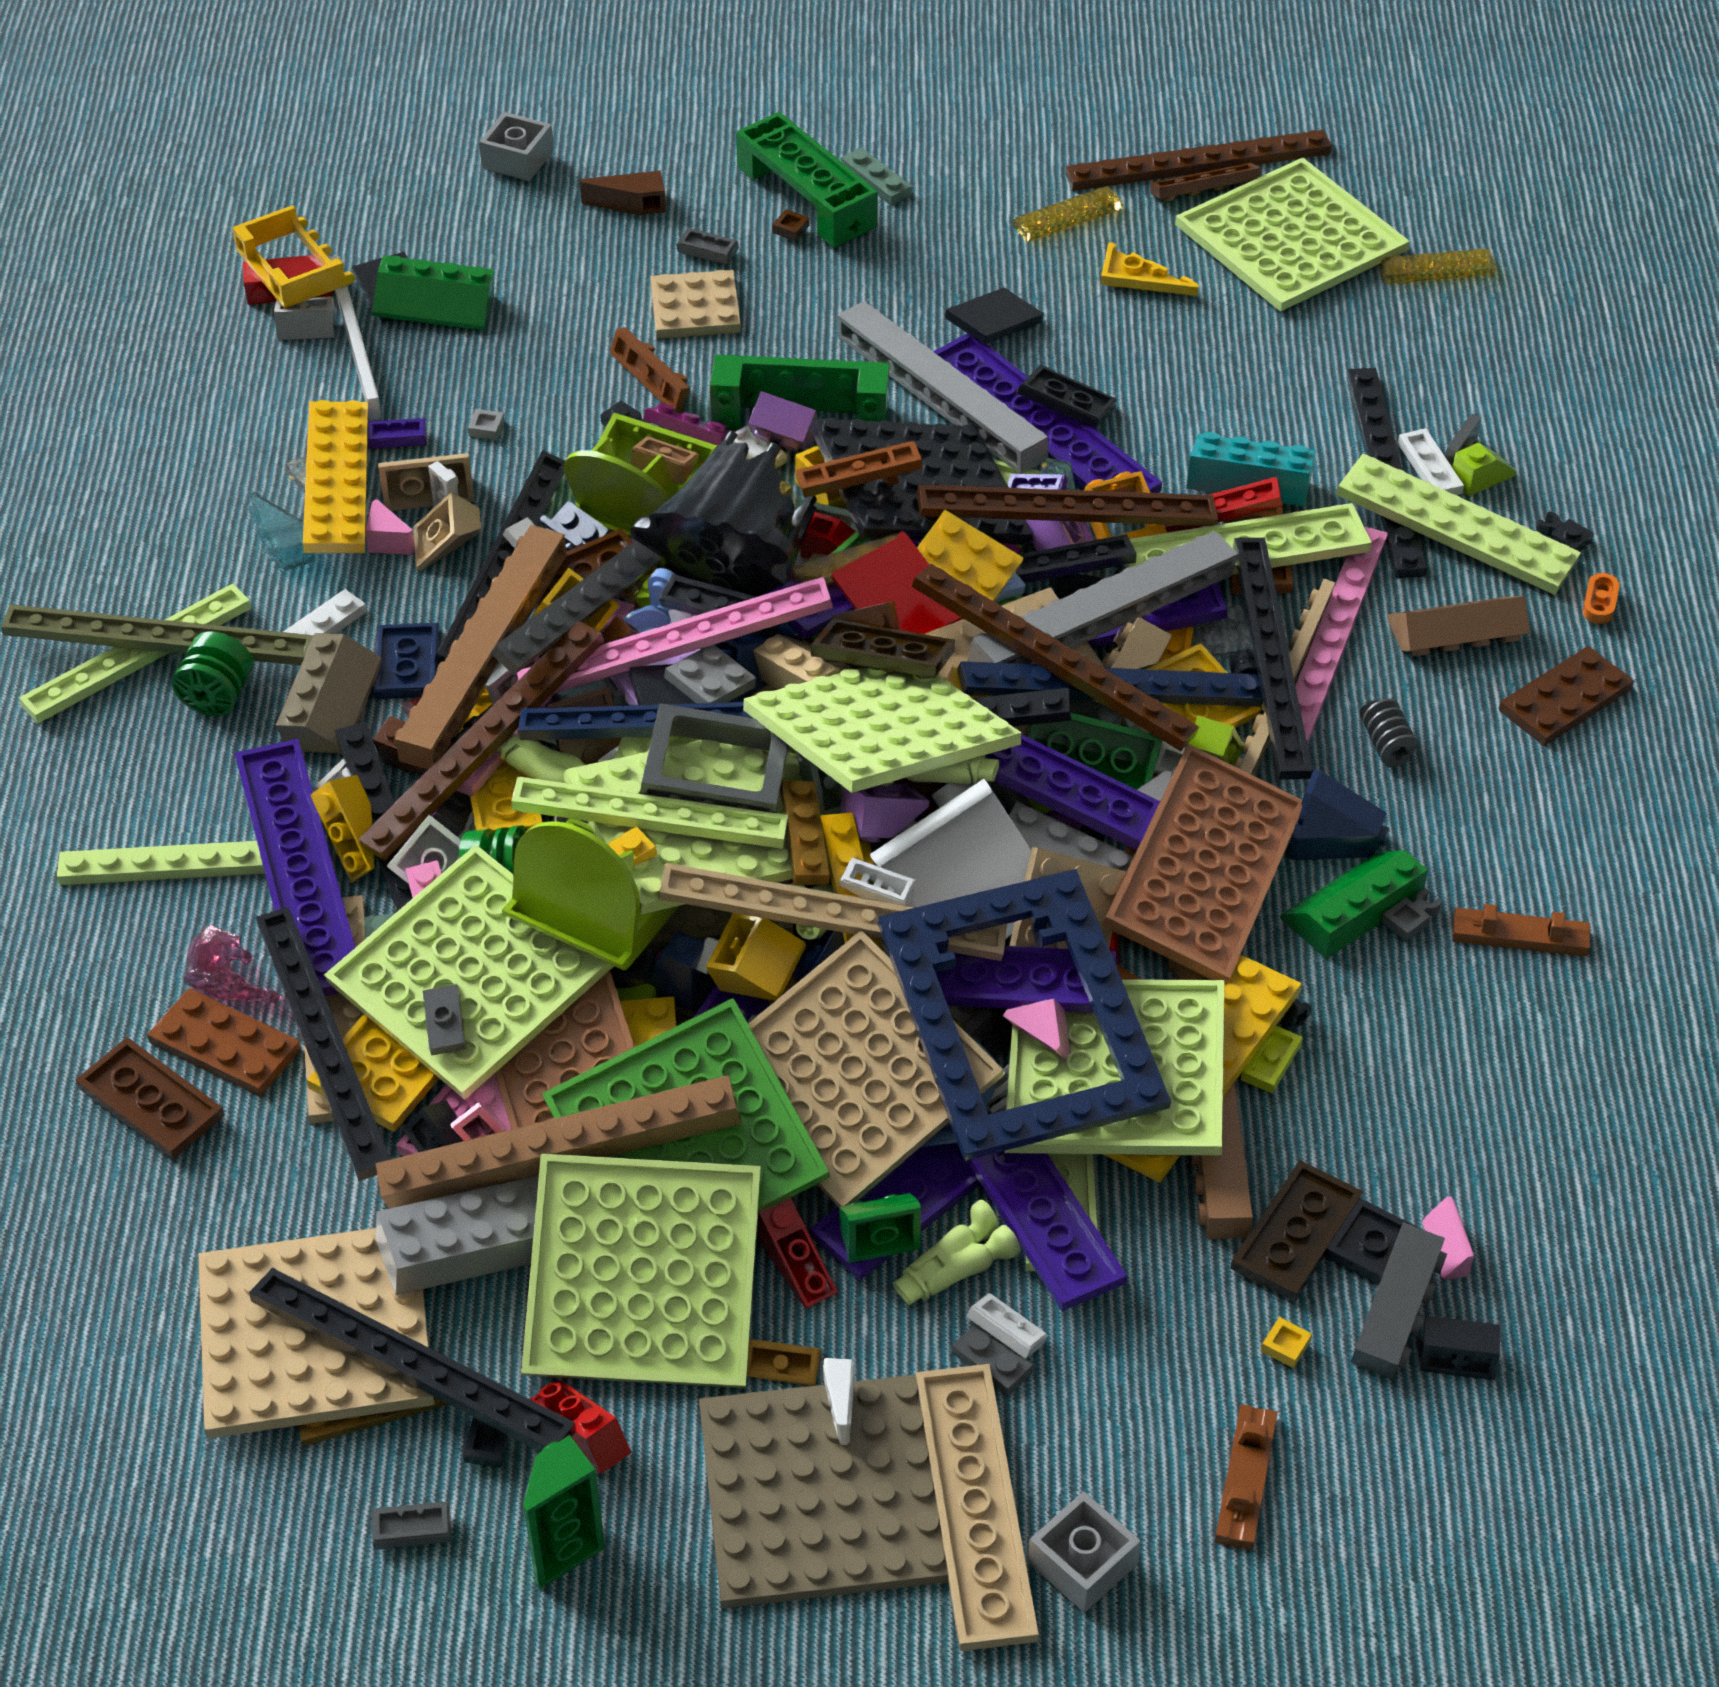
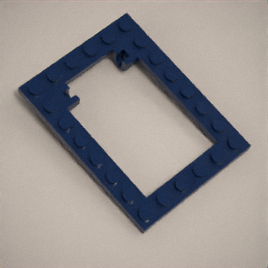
[878,869,1171,1161]

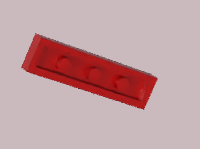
[1164,477,1283,533]

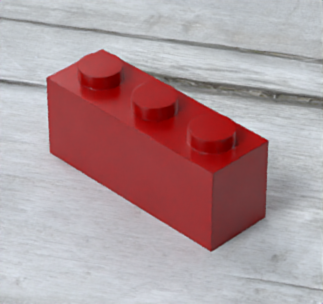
[243,255,332,305]

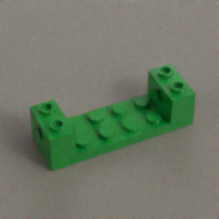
[736,111,878,248]
[710,354,889,431]

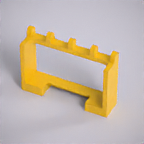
[232,205,355,309]

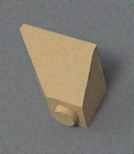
[413,492,481,571]

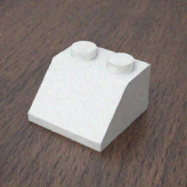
[387,815,461,884]

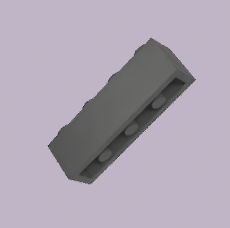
[1351,1222,1448,1379]

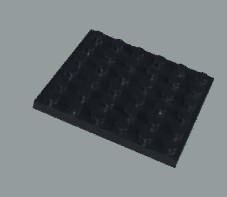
[810,418,1033,544]

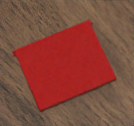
[830,531,963,634]

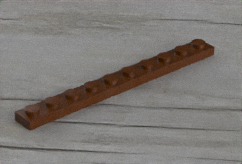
[1065,129,1332,191]
[916,484,1218,526]
[912,564,1199,752]
[359,621,605,861]

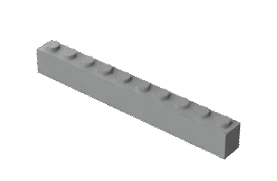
[837,301,1049,474]
[968,531,1238,665]

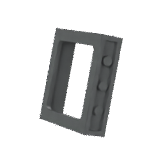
[640,703,788,813]

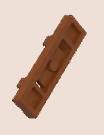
[610,327,690,413]
[795,441,923,501]
[1452,904,1590,957]
[1214,1404,1278,1550]

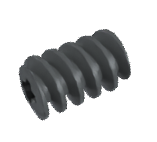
[1359,698,1418,768]

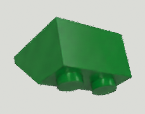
[839,1193,921,1263]

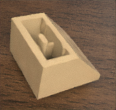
[1102,617,1172,669]

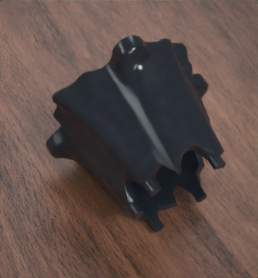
[630,431,817,597]

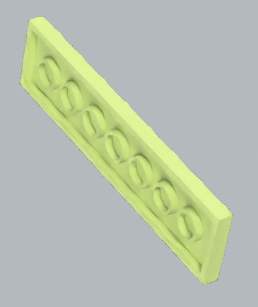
[1336,454,1581,595]
[1125,503,1372,574]

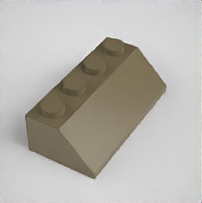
[276,633,383,754]

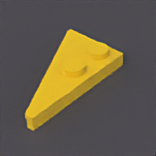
[1101,242,1199,296]

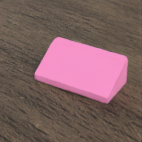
[1423,1196,1474,1280]

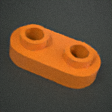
[1582,573,1620,624]

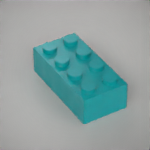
[1186,432,1315,506]

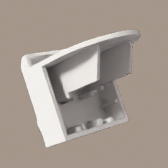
[870,779,1031,939]

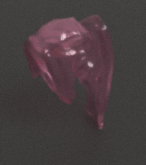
[183,924,283,1003]

